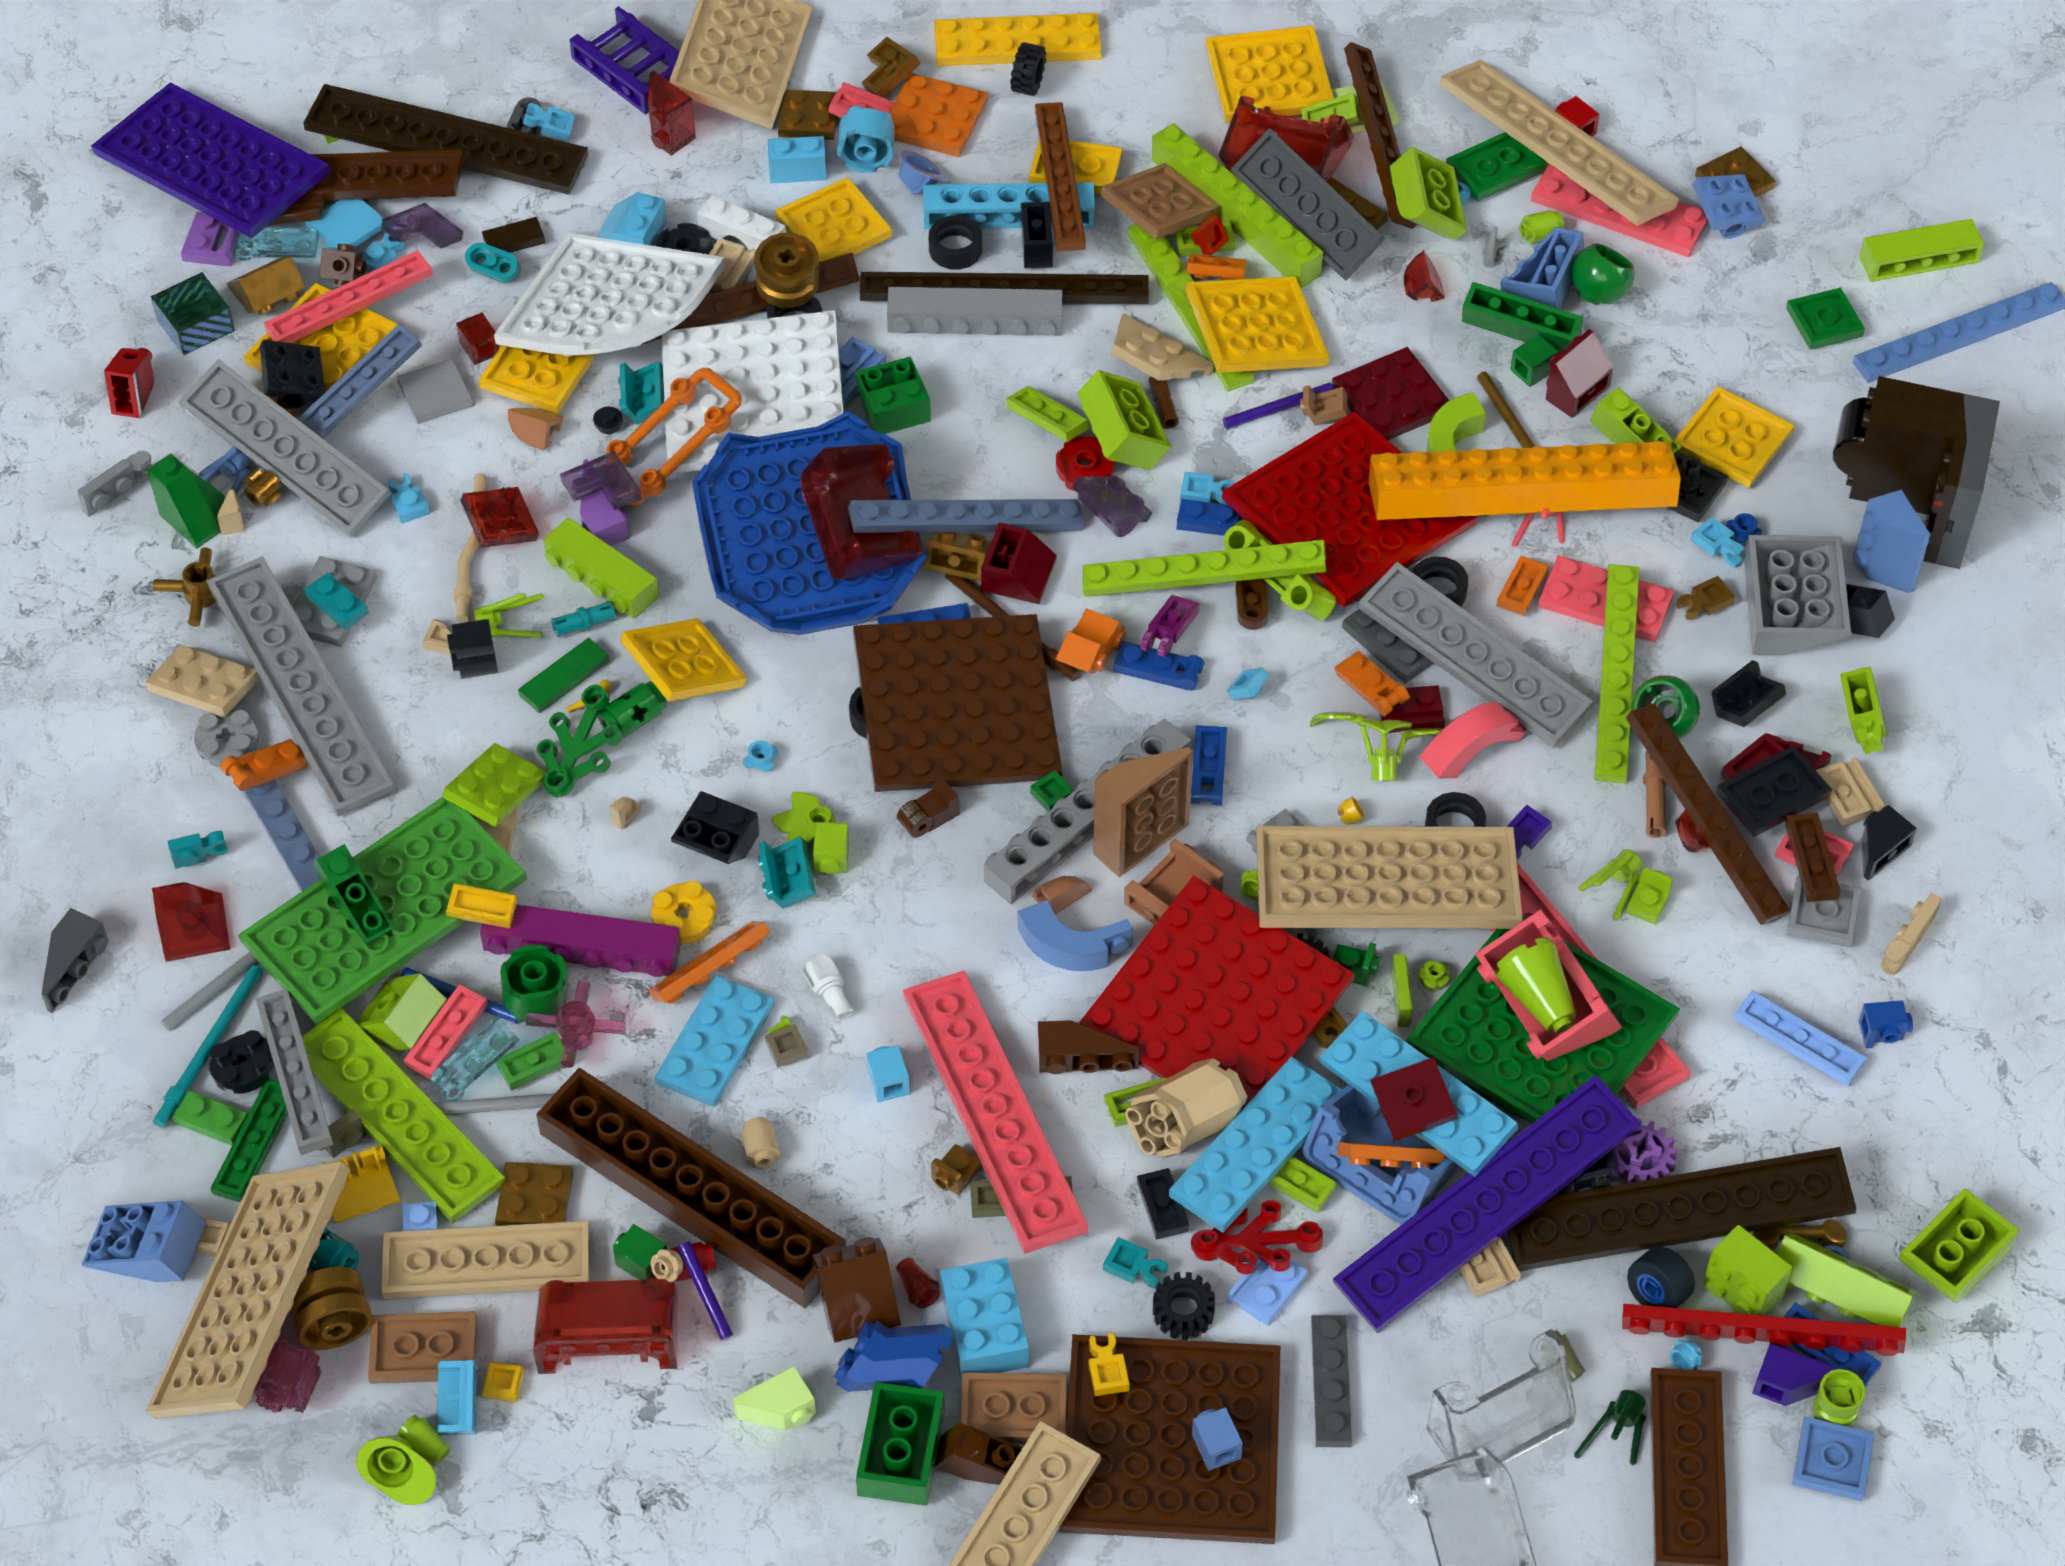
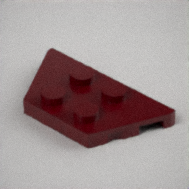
[1721,733,1832,781]

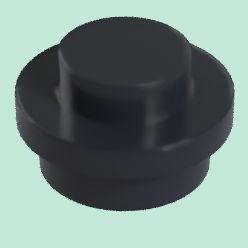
[593,406,623,434]

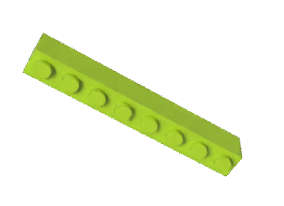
[1151,123,1323,288]

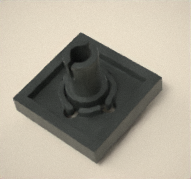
[1667,452,1728,523]

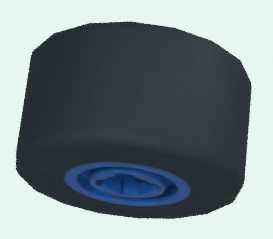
[1627,1246,1695,1308]

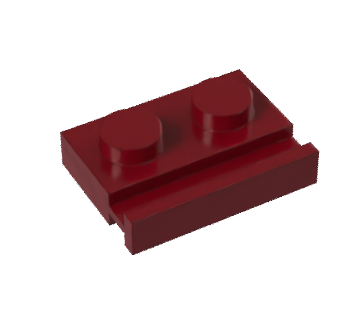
[1379,685,1446,733]

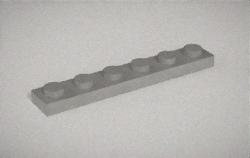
[255,989,334,1155]

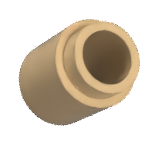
[741,1117,780,1169]

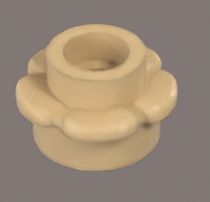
[651,1249,683,1283]

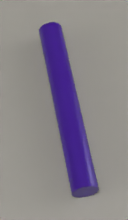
[677,1241,733,1341]

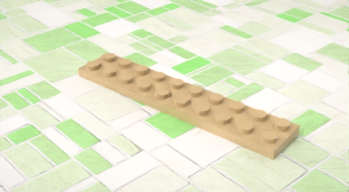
[1440,59,1679,226]

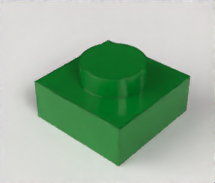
[1030,770,1074,812]

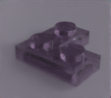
[381,203,463,249]
[560,451,642,510]

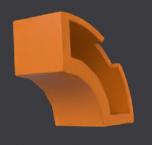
[1055,608,1126,674]

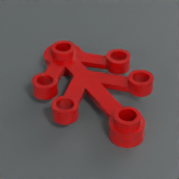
[1191,1200,1323,1275]

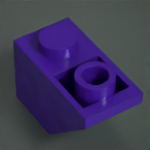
[1752,1343,1837,1406]

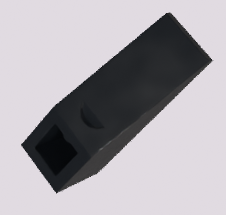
[1846,584,1895,638]

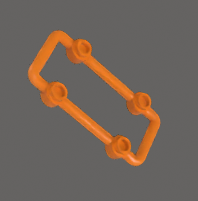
[598,368,742,507]

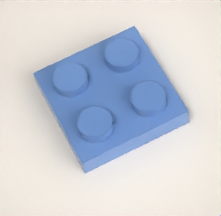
[1792,1416,1875,1501]

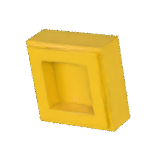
[482,1361,525,1402]

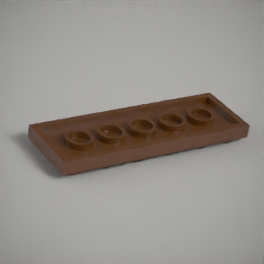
[303,150,465,200]
[1650,1367,1728,1566]

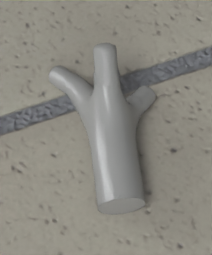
[1480,226,1506,267]

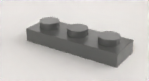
[1342,609,1429,684]

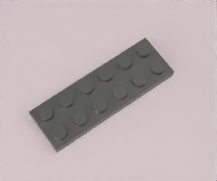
[1231,128,1386,281]

